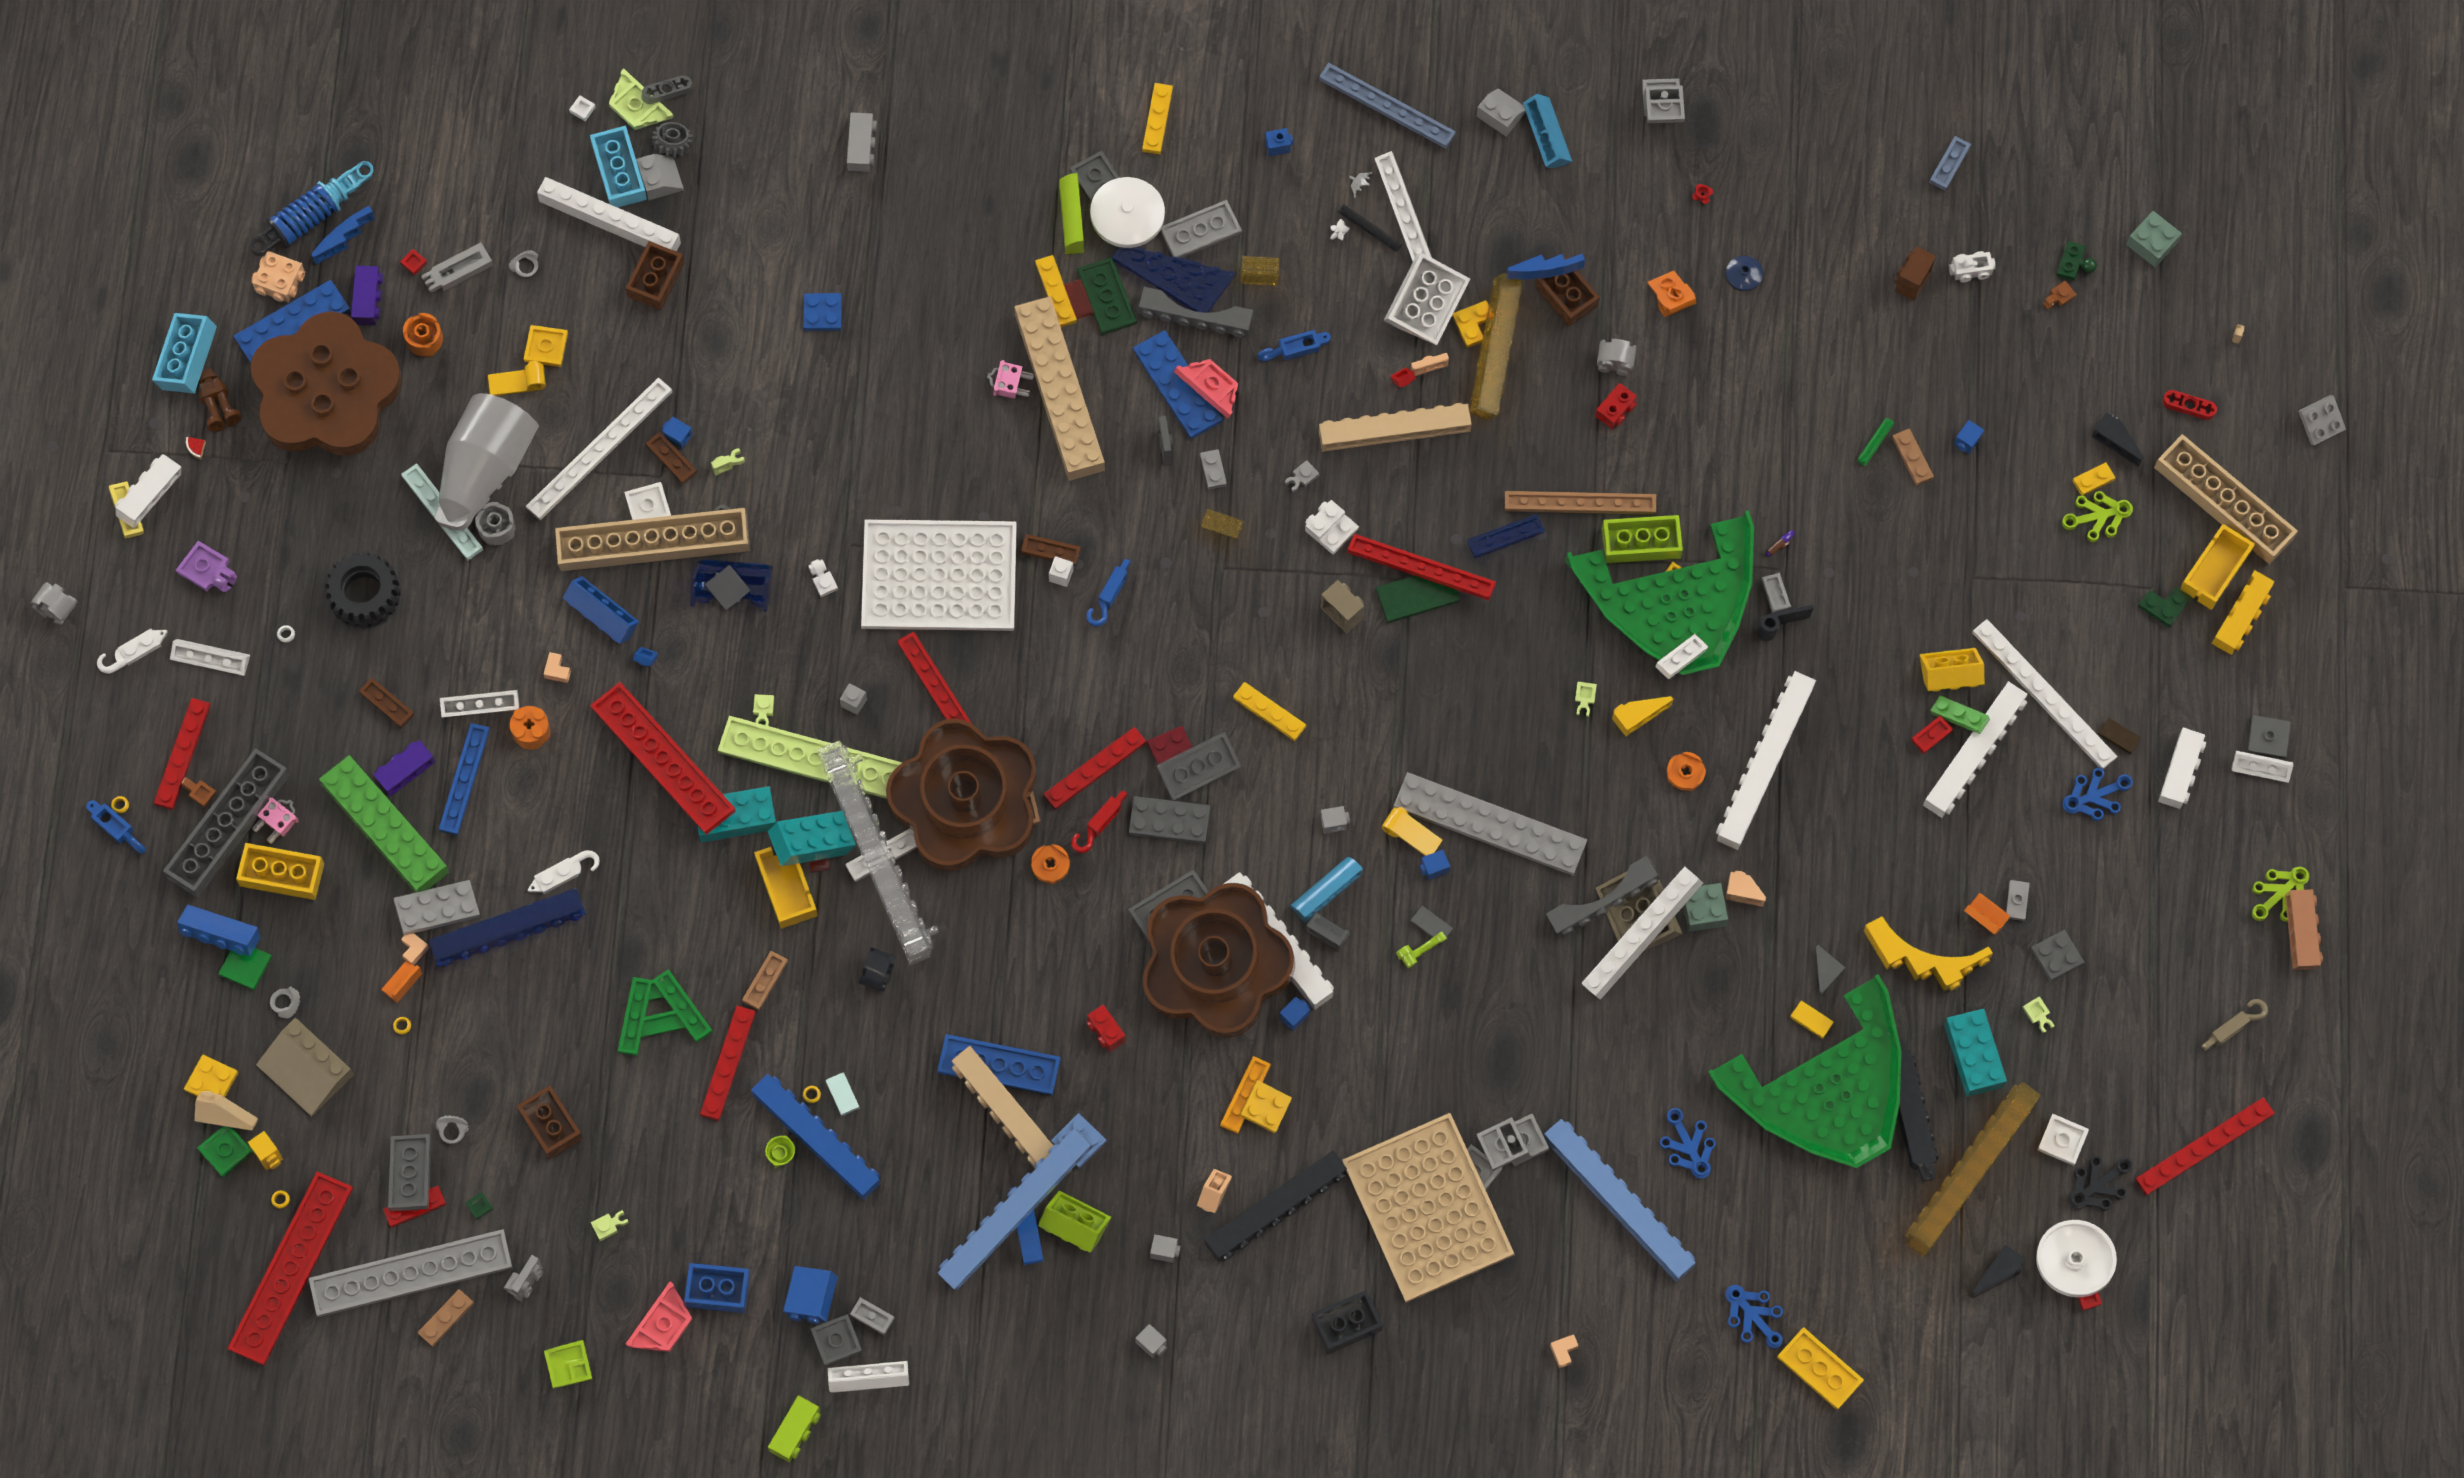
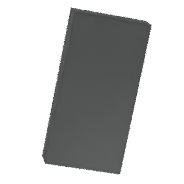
[1410,906,1453,945]

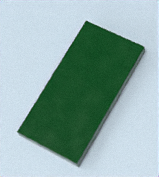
[1077,257,1137,335]
[1376,576,1460,623]

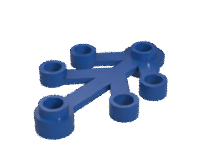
[2062,768,2133,821]
[1660,1108,1716,1179]
[1725,1285,1783,1349]

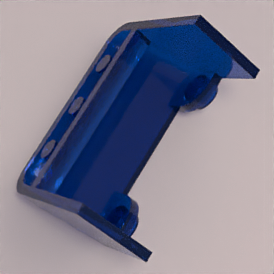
[690,560,773,612]

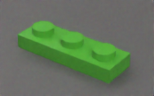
[1930,696,1990,734]

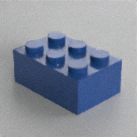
[684,1263,750,1313]

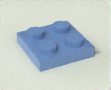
[1051,1113,1107,1169]

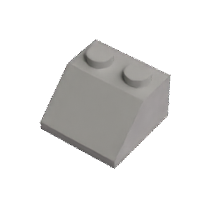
[1477,89,1526,136]
[636,154,684,201]

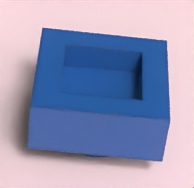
[633,647,658,667]

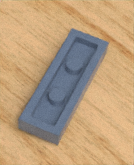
[1929,136,1971,191]

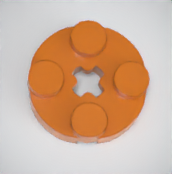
[1667,752,1706,791]
[1031,844,1070,884]

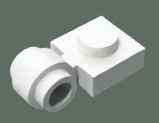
[808,559,838,597]

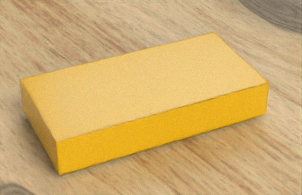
[1790,1001,1834,1039]

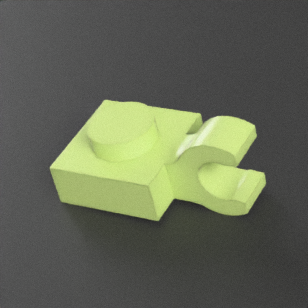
[711,448,745,476]

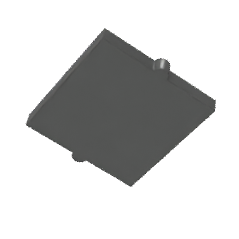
[705,565,751,610]

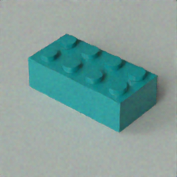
[698,786,776,843]
[768,811,856,866]
[1944,1009,2007,1097]

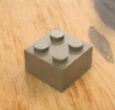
[1320,580,1364,634]

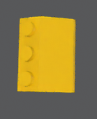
[1920,648,1985,692]

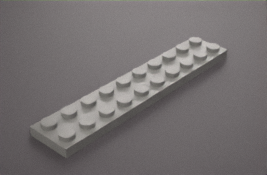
[1393,772,1587,876]
[309,1229,513,1317]

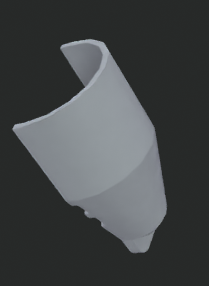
[435,393,539,531]

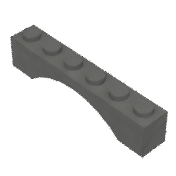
[1139,287,1253,338]
[1546,856,1661,936]

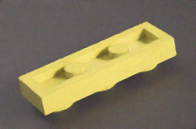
[109,481,144,539]

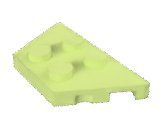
[609,69,673,130]

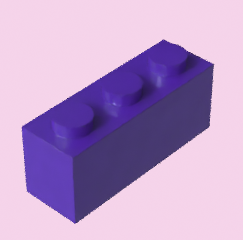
[351,266,383,325]
[373,740,436,798]

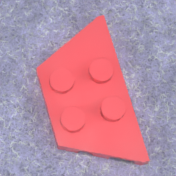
[1174,359,1238,419]
[626,1282,693,1352]

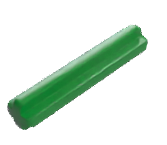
[1857,418,1894,466]

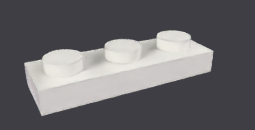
[1655,634,1708,679]
[2232,751,2293,783]

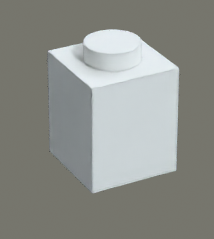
[1049,557,1073,587]

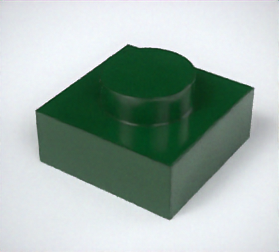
[465,1192,493,1220]

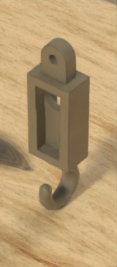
[2201,999,2268,1051]

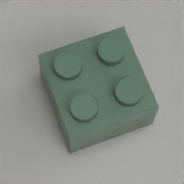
[2126,211,2182,267]
[1683,883,1728,932]

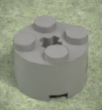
[1597,339,1636,376]
[475,502,515,546]
[30,582,77,625]

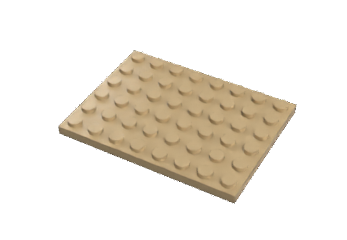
[1342,1113,1515,1303]

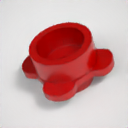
[1692,184,1713,204]

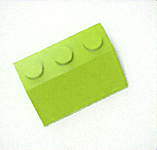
[1038,1191,1111,1253]

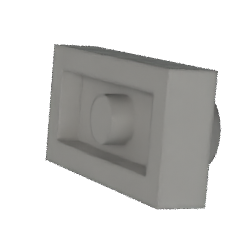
[1200,449,1227,490]
[850,1297,895,1335]

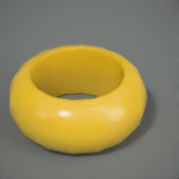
[111,796,129,814]
[393,1017,411,1035]
[803,1086,821,1104]
[271,1190,290,1209]

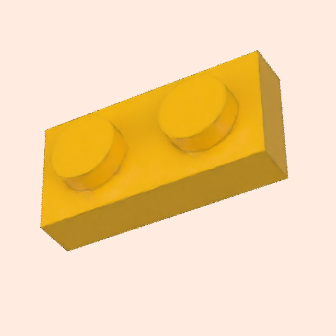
[2073,463,2115,496]

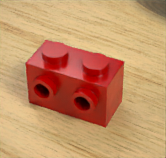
[1595,383,1637,430]
[1086,1005,1126,1053]

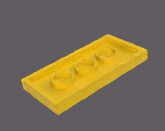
[1777,1327,1864,1410]

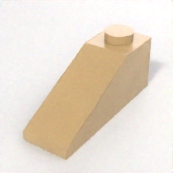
[194,1091,258,1130]

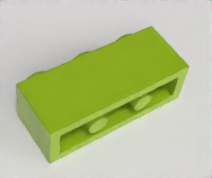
[768,1395,821,1463]

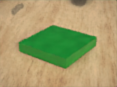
[218,948,272,991]
[197,1126,253,1178]

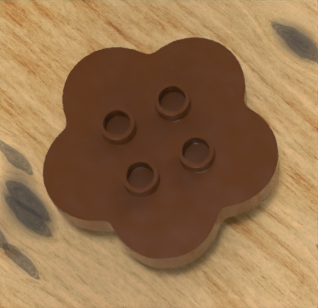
[251,312,402,456]
[886,719,1037,871]
[1143,883,1295,1038]

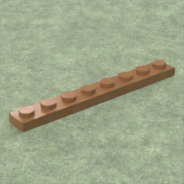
[1505,491,1656,515]

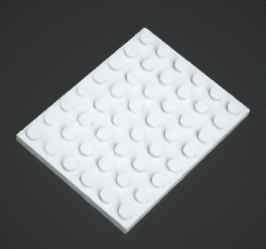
[861,520,1017,631]

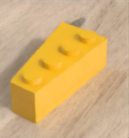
[2212,570,2275,655]

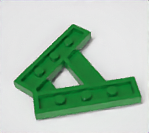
[618,969,713,1056]

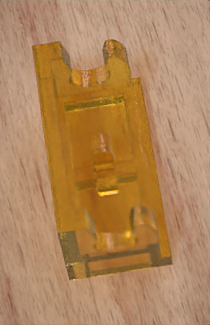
[1241,256,1279,285]
[1201,509,1244,539]

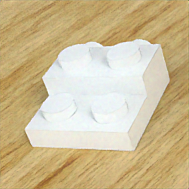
[1305,500,1359,555]

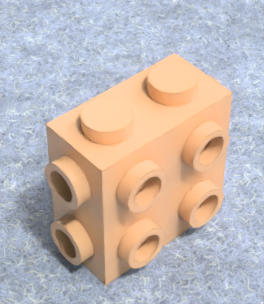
[252,251,305,303]

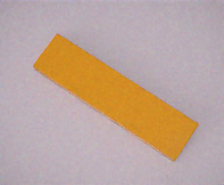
[1220,1056,1271,1134]

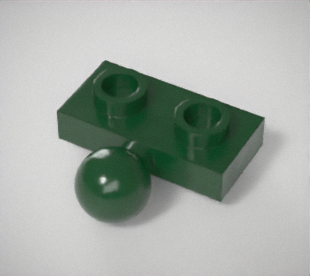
[2057,241,2097,281]

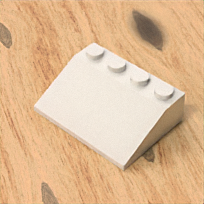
[1384,252,1470,345]

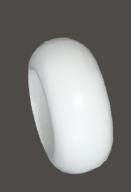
[277,625,295,643]

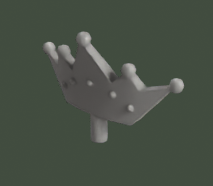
[1349,172,1372,198]

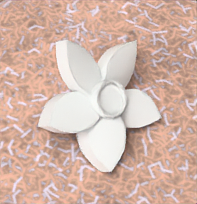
[1330,219,1349,240]

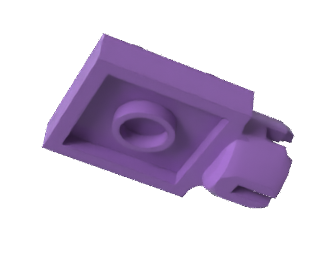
[176,541,237,592]

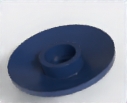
[1726,256,1763,291]

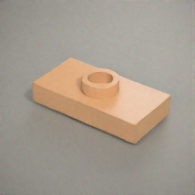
[1411,353,1449,376]

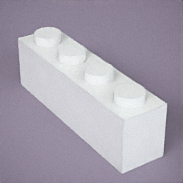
[115,454,181,528]
[440,690,520,717]
[2158,727,2206,809]

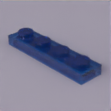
[1467,514,1545,559]

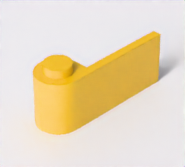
[488,361,546,396]
[1381,807,1442,856]

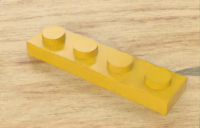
[1142,83,1173,155]
[1035,255,1077,327]
[1233,682,1306,741]

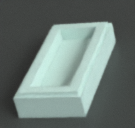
[826,1072,859,1116]

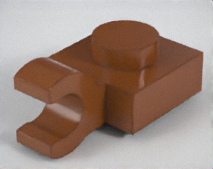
[2043,281,2077,310]
[181,777,217,808]

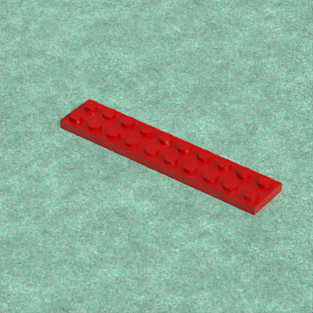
[590,682,736,835]
[227,1171,353,1366]

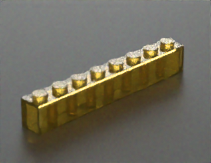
[1469,273,1523,421]

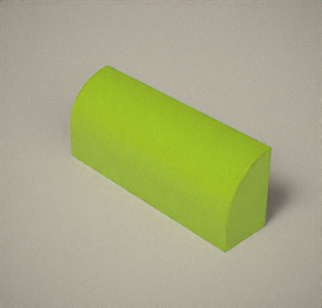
[1059,173,1084,254]

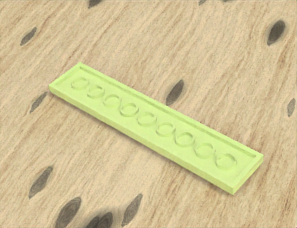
[718,716,902,799]

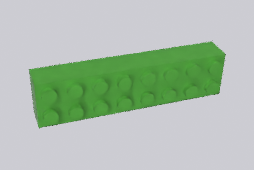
[319,755,449,893]

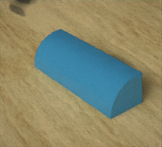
[1523,94,1572,168]
[1289,857,1363,923]

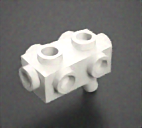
[1949,251,1995,282]

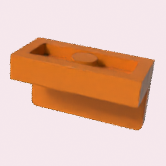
[1964,893,2010,935]
[381,960,422,1003]

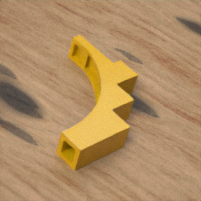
[1863,916,1993,991]

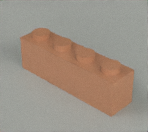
[2285,889,2323,970]

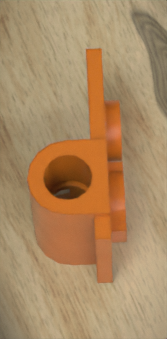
[1648,271,1696,317]

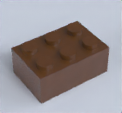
[625,241,685,310]
[1535,256,1600,327]
[517,1085,583,1160]

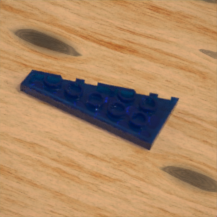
[1112,247,1236,313]

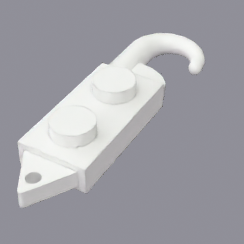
[97,629,168,674]
[528,850,600,894]

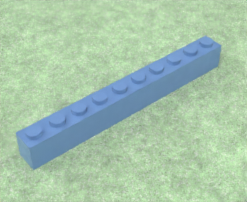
[1544,1119,1696,1283]
[938,1129,1094,1290]

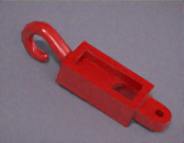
[1071,790,1128,853]

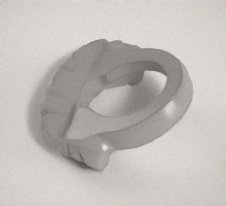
[509,250,538,277]
[270,986,300,1019]
[436,1116,469,1144]

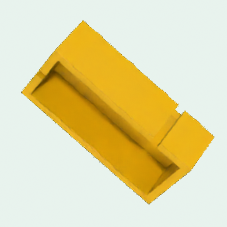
[2180,524,2255,610]
[754,847,818,929]

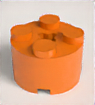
[403,313,443,357]
[510,706,551,750]

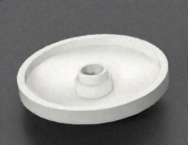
[1090,177,1165,248]
[2036,1220,2117,1297]

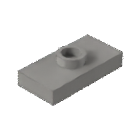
[1761,573,1791,613]
[2006,880,2029,921]

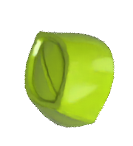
[765,1136,795,1168]

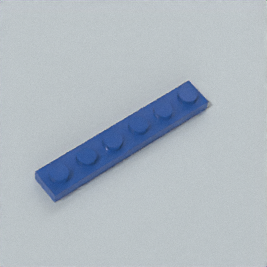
[439,723,490,836]

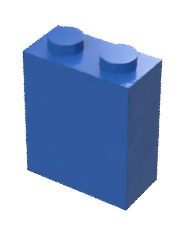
[783,1266,838,1324]

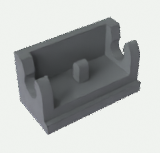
[1306,912,1350,951]

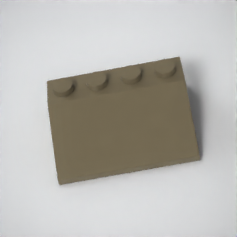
[1596,872,1683,950]
[256,1018,354,1117]

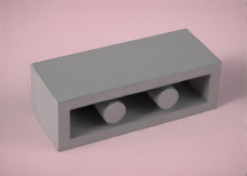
[847,113,877,172]

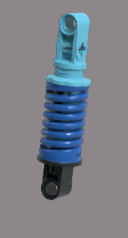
[250,161,373,256]

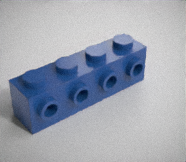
[563,576,639,644]
[177,905,260,956]

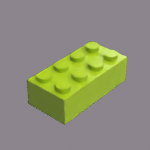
[1602,515,1683,563]

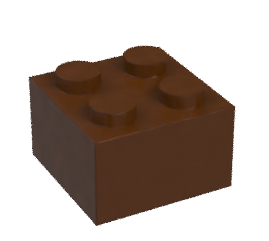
[1894,246,1936,301]

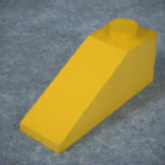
[1612,696,1673,736]

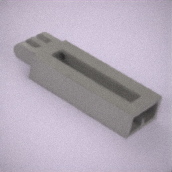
[421,243,493,293]

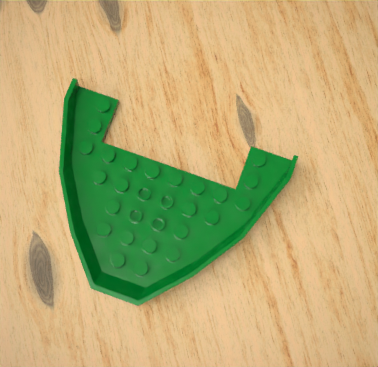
[1565,510,1754,675]
[1708,974,1901,1168]

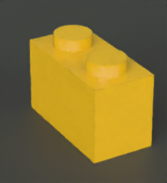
[248,1131,283,1171]

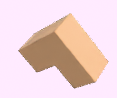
[544,652,571,683]
[401,933,429,965]
[1550,1334,1578,1368]

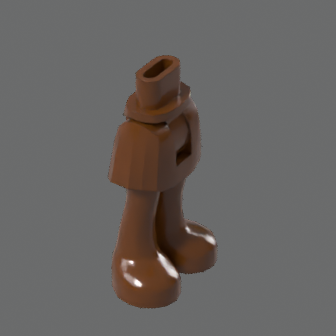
[199,368,242,432]

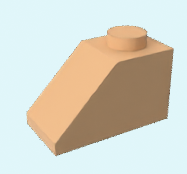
[1725,871,1766,907]
[1197,1169,1232,1213]

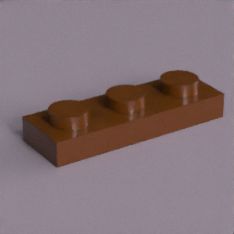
[646,432,697,484]
[1021,534,1081,567]
[359,677,415,729]

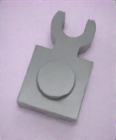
[1285,460,1319,493]

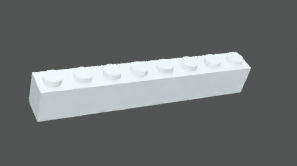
[537,177,681,251]
[1923,681,2027,818]
[1582,867,1703,1000]
[1224,872,1334,1010]

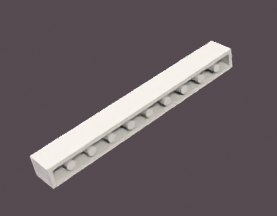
[1716,671,1816,850]

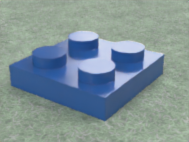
[804,293,842,331]

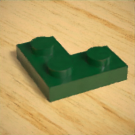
[2138,587,2191,628]

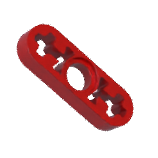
[2162,390,2217,420]

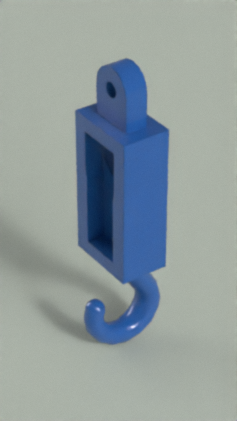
[1257,330,1331,361]
[1086,559,1131,627]
[86,800,146,854]

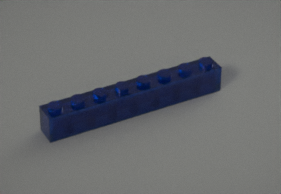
[429,888,586,967]

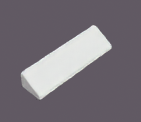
[170,639,250,676]
[828,1361,909,1392]

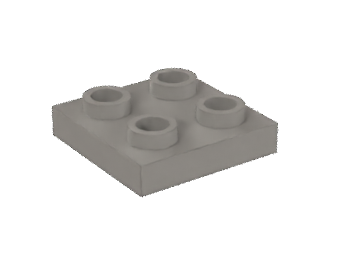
[2299,395,2346,445]
[504,1255,543,1302]

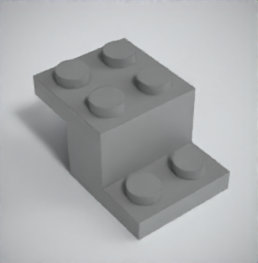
[1642,79,1685,123]
[1476,1114,1550,1170]

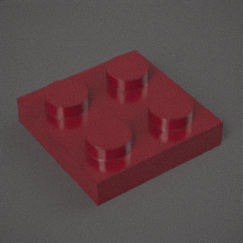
[1147,726,1192,765]

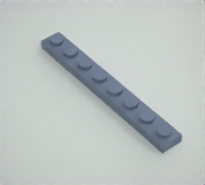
[1319,62,1456,149]

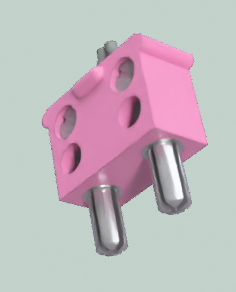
[987,360,1034,399]
[252,797,299,844]

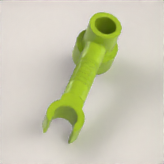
[1396,931,1447,968]

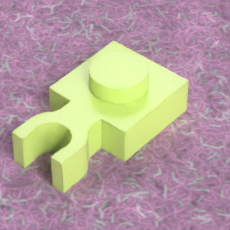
[1575,682,1597,717]
[753,694,774,726]
[2022,996,2054,1033]
[591,1210,629,1241]

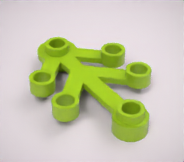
[2062,491,2133,542]
[2252,867,2309,922]

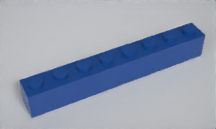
[751,1074,880,1200]

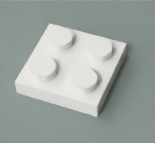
[624,482,671,520]
[2038,1114,2089,1166]

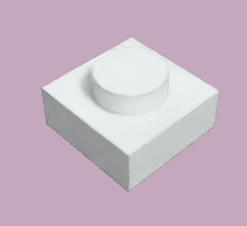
[569,95,596,121]

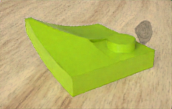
[544,1340,592,1389]

